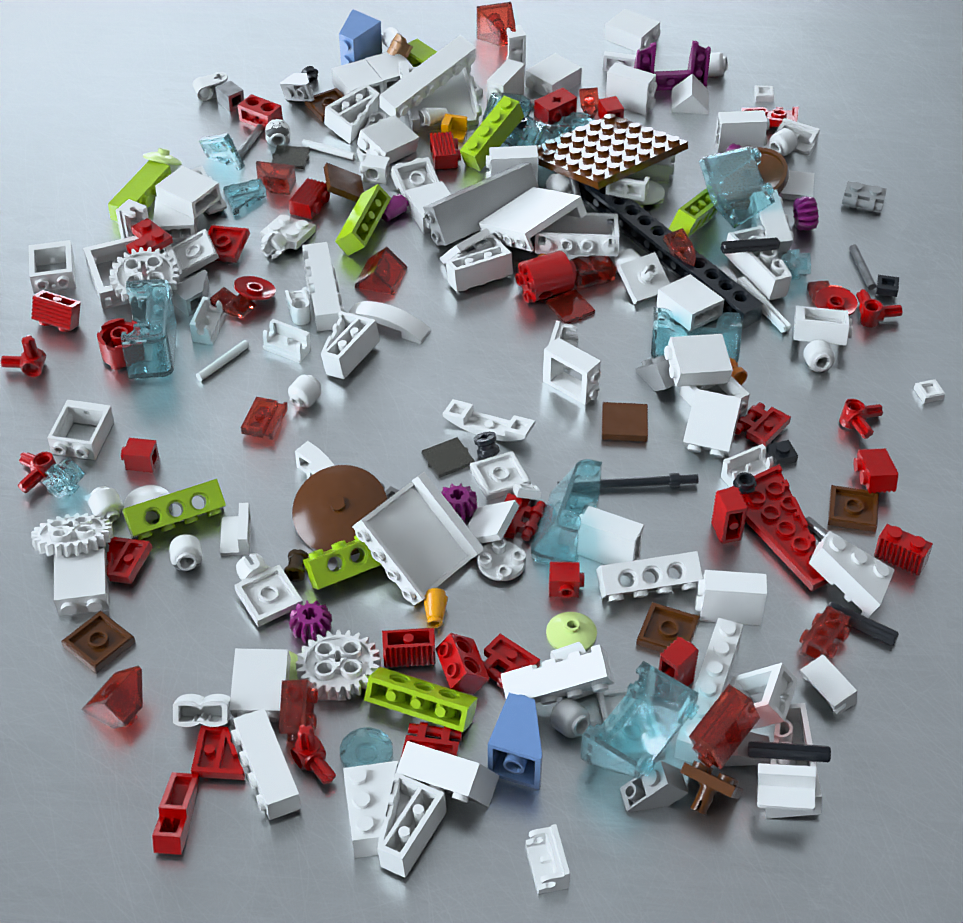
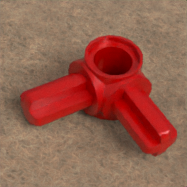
[856,289,903,328]
[1,335,46,377]
[839,399,883,439]
[18,451,60,493]
[290,724,336,784]

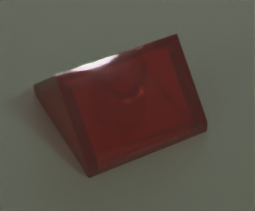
[355,247,407,295]

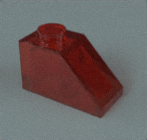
[256,161,296,195]

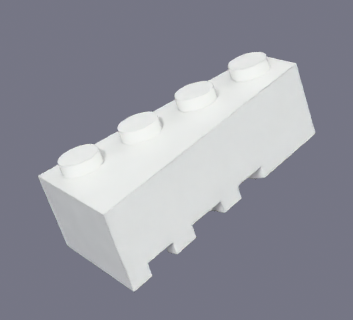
[725,226,792,300]
[302,242,345,332]
[501,644,615,705]
[765,703,822,819]

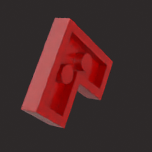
[126,218,173,254]

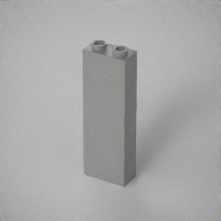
[423,163,539,246]

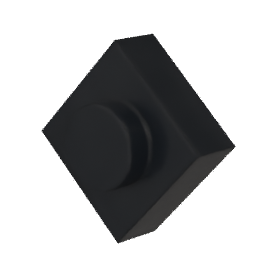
[876,275,899,297]
[767,440,798,466]

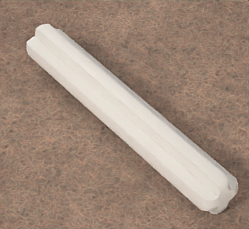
[737,276,791,333]

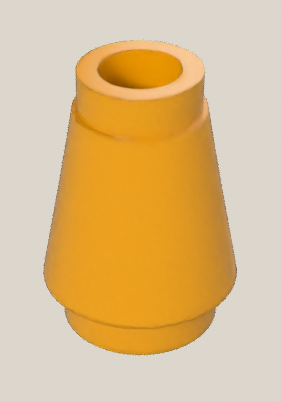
[423,588,448,628]

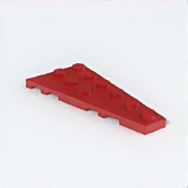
[728,464,829,591]

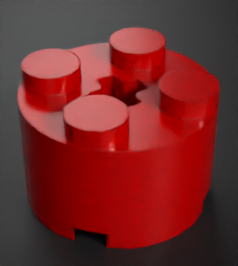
[97,318,145,370]

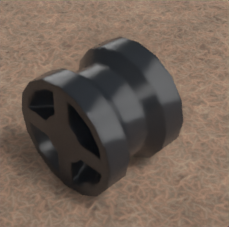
[473,431,500,458]

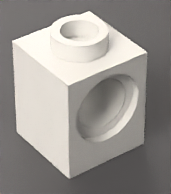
[360,154,391,185]

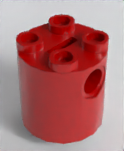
[515,250,577,303]

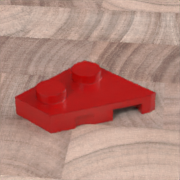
[107,537,153,584]
[191,725,245,780]

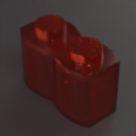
[571,255,617,288]

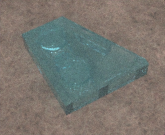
[199,133,245,170]
[223,178,267,215]

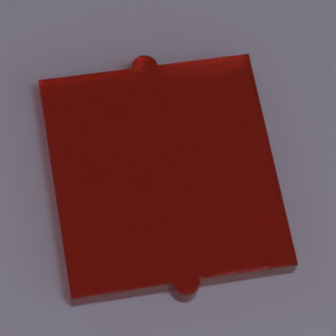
[546,289,595,324]

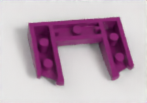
[634,41,711,91]

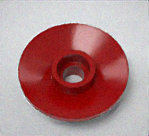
[234,276,276,301]
[815,286,858,316]

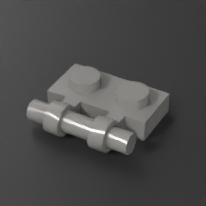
[842,181,887,212]

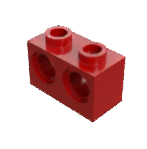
[238,94,283,130]
[435,633,490,695]

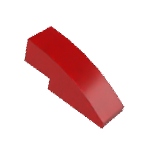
[152,772,199,855]

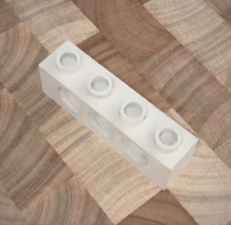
[596,551,703,602]

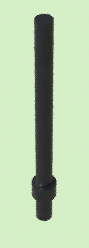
[557,473,699,491]

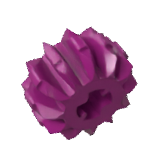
[793,196,819,231]
[441,483,477,522]
[289,600,332,643]

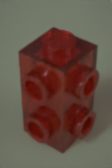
[799,606,851,661]
[279,679,318,743]

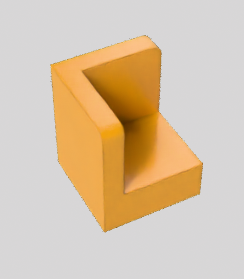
[441,114,468,143]

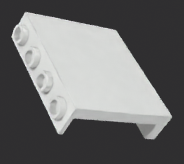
[399,60,482,132]
[479,187,587,252]
[352,471,484,606]

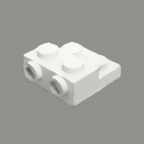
[391,157,439,198]

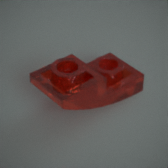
[210,287,257,319]

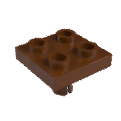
[680,760,743,815]

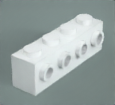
[231,708,301,820]

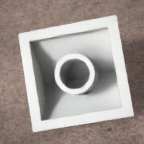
[671,74,709,115]

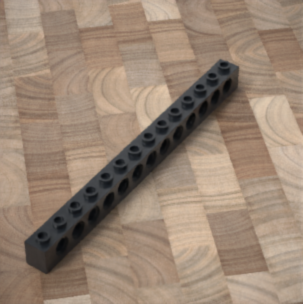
[578,181,763,329]

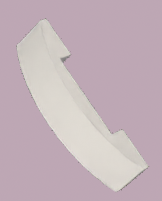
[348,301,431,344]
[443,399,535,441]

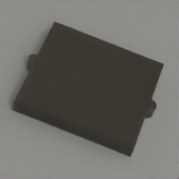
[271,145,310,169]
[422,437,475,478]

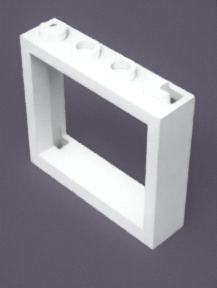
[535,213,619,256]
[83,229,184,309]

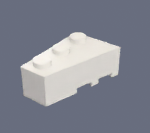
[324,84,380,144]
[745,189,794,253]
[446,235,513,292]
[321,311,380,379]
[809,531,895,618]
[396,741,499,807]
[343,761,399,859]
[377,772,447,878]

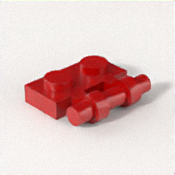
[735,402,791,447]
[504,493,546,541]
[482,633,540,690]
[401,722,462,757]

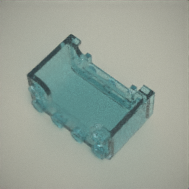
[121,279,177,379]

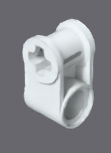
[193,72,228,101]
[285,287,311,325]

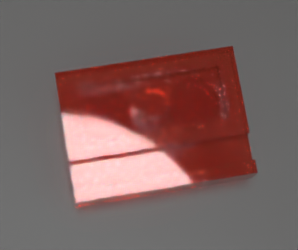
[240,397,288,440]

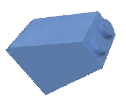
[339,9,382,65]
[488,692,542,790]

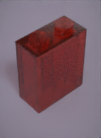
[688,684,760,770]

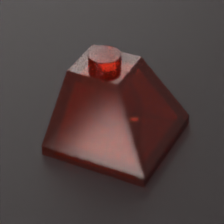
[476,2,516,46]
[81,666,143,729]

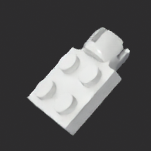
[260,215,316,258]
[235,553,303,627]

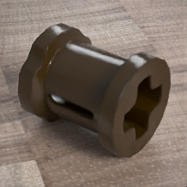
[284,549,309,582]

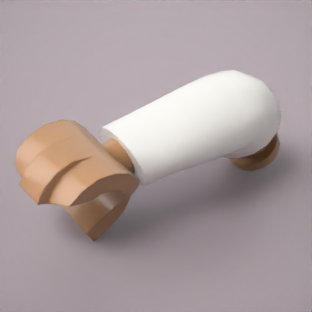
[382,27,413,58]

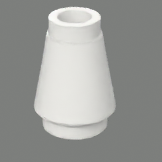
[419,107,448,127]

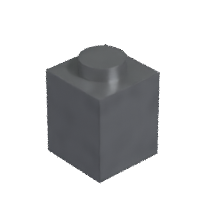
[215,80,244,112]

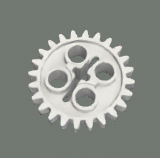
[109,247,180,306]
[31,513,113,557]
[296,630,381,701]

